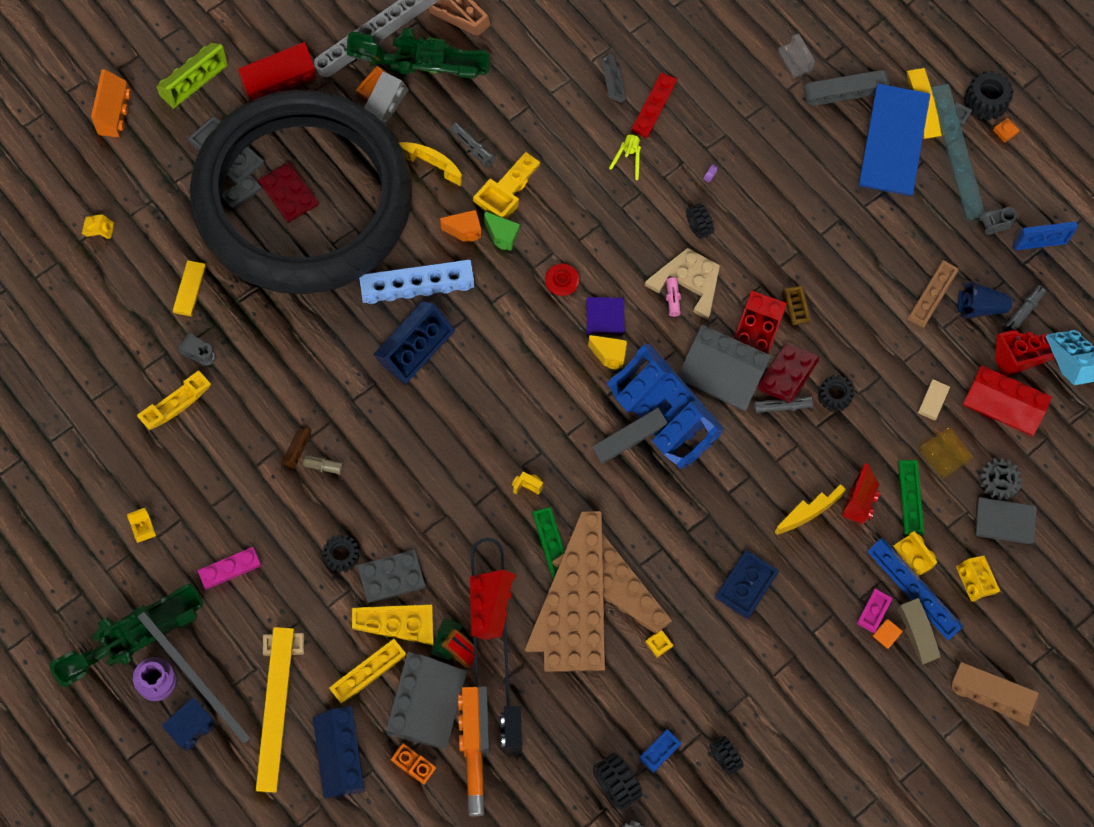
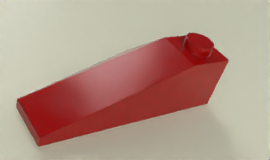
[995,330,1055,376]

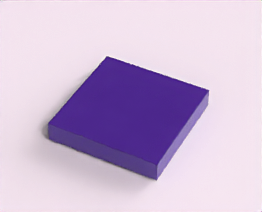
[586,297,624,335]

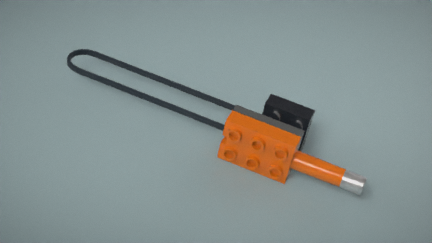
[458,538,522,817]

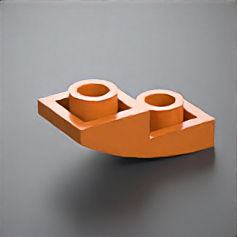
[390,743,436,785]

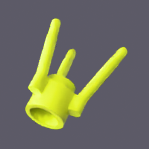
[609,135,641,181]

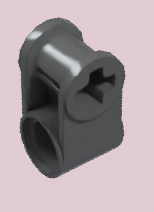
[979,207,1018,235]
[177,333,215,366]

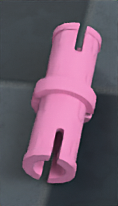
[666,278,681,317]

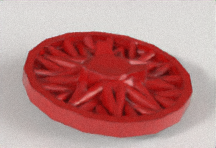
[545,263,580,296]

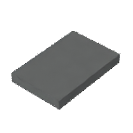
[975,497,1036,545]

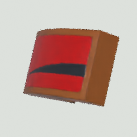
[442,629,480,669]

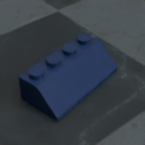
[373,301,455,384]
[313,706,365,799]

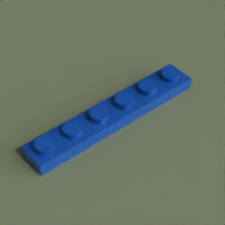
[867,538,964,640]

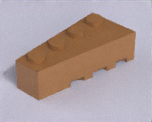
[952,662,1039,727]

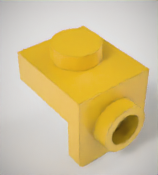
[82,214,114,239]
[512,472,543,495]
[127,508,156,543]

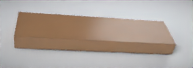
[908,260,959,328]

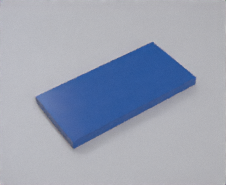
[858,83,930,196]

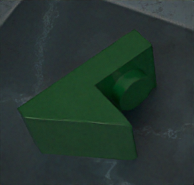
[430,618,463,662]

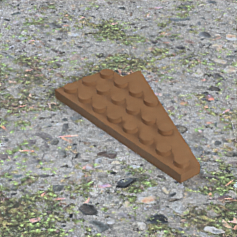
[525,511,605,672]

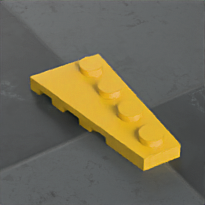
[352,605,434,646]

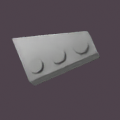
[364,72,409,126]

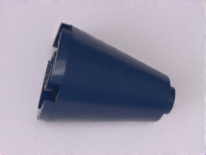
[957,281,1013,318]

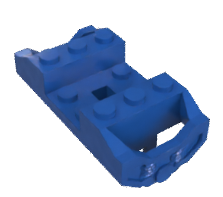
[607,344,724,469]

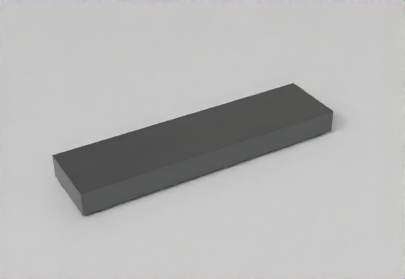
[592,408,668,464]

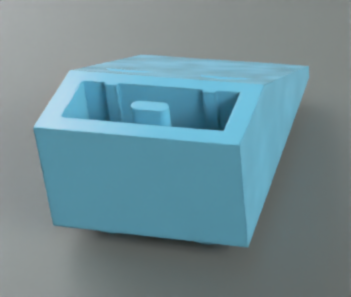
[1046,330,1094,385]

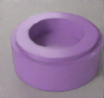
[703,164,718,183]

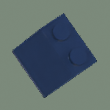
[161,697,215,751]

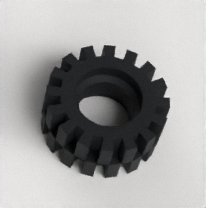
[686,203,715,239]
[818,375,854,412]
[323,534,359,573]
[709,736,744,776]

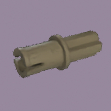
[303,456,343,475]

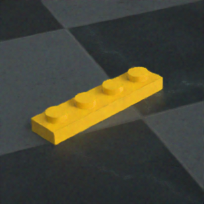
[329,639,407,705]

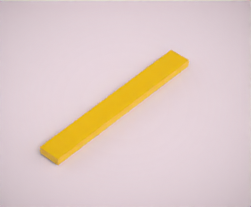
[256,627,294,793]

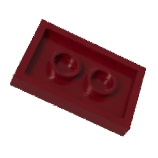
[258,162,319,223]
[758,343,820,403]

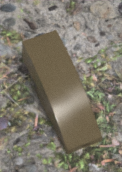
[897,598,941,665]

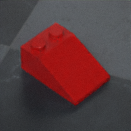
[842,463,880,524]

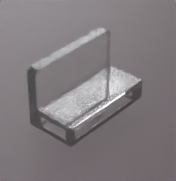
[778,33,815,78]

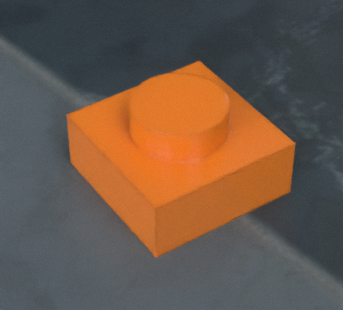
[993,118,1020,143]

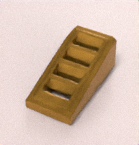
[782,286,811,326]

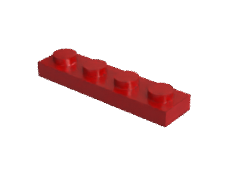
[631,72,677,139]

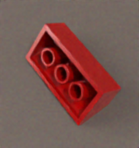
[238,42,316,102]
[962,365,1052,437]

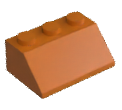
[91,69,132,138]

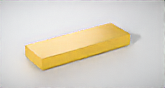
[173,260,206,317]

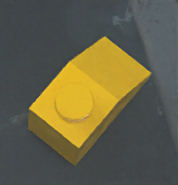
[588,335,627,370]

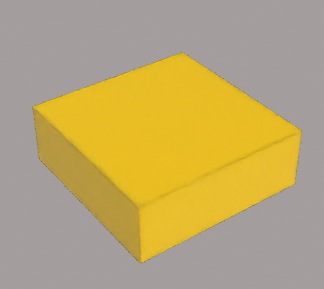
[645,629,673,658]

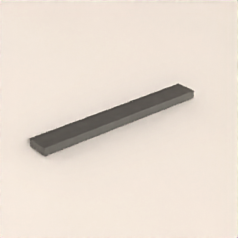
[138,612,250,743]

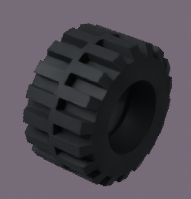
[964,71,1014,120]
[592,753,643,810]

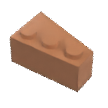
[428,0,491,36]

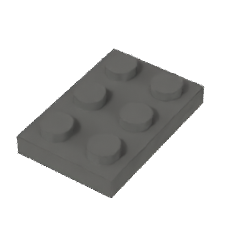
[357,550,425,604]

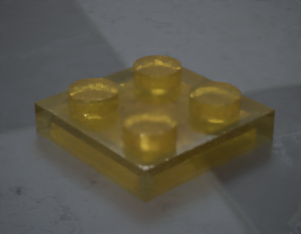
[919,427,974,479]

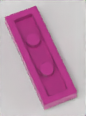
[197,547,261,590]

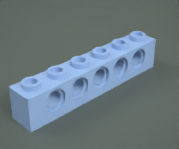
[359,260,474,304]

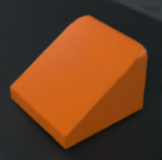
[872,619,903,649]

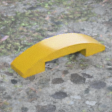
[399,142,462,186]
[137,370,211,430]

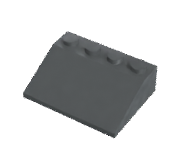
[678,325,771,411]
[386,652,467,750]

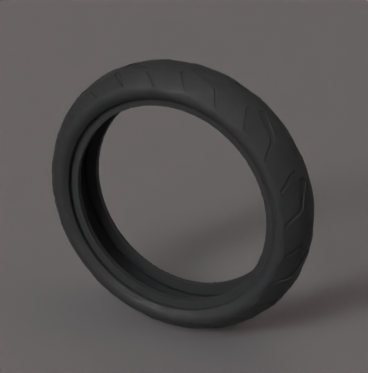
[190,90,412,294]

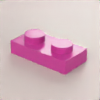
[857,589,893,633]

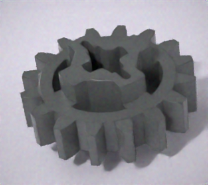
[979,458,1023,500]

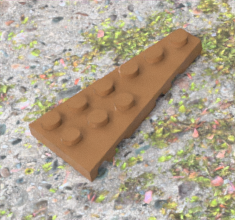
[552,533,672,634]

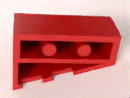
[470,570,516,640]

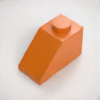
[440,210,481,242]

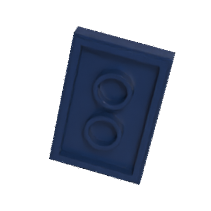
[715,550,779,620]

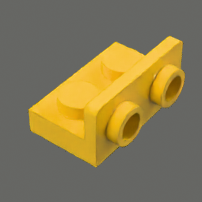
[892,531,937,577]
[956,556,1000,602]

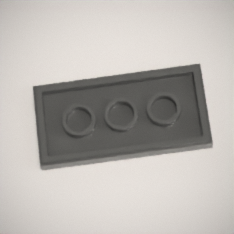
[187,116,265,184]

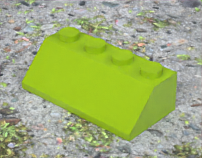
[156,43,228,109]

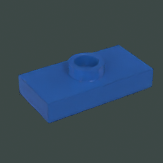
[639,729,682,773]

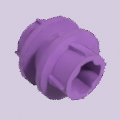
[133,657,177,701]

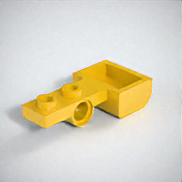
[473,152,540,219]

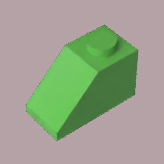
[484,212,520,251]

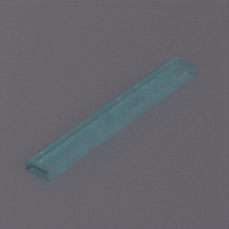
[931,84,985,220]

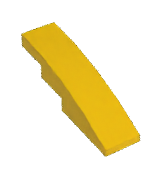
[906,68,942,139]
[775,484,846,535]

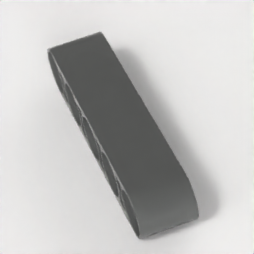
[803,70,891,106]

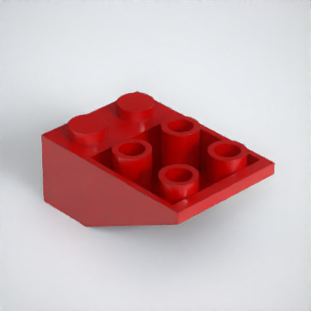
[734,291,787,354]

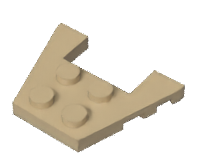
[645,248,720,320]

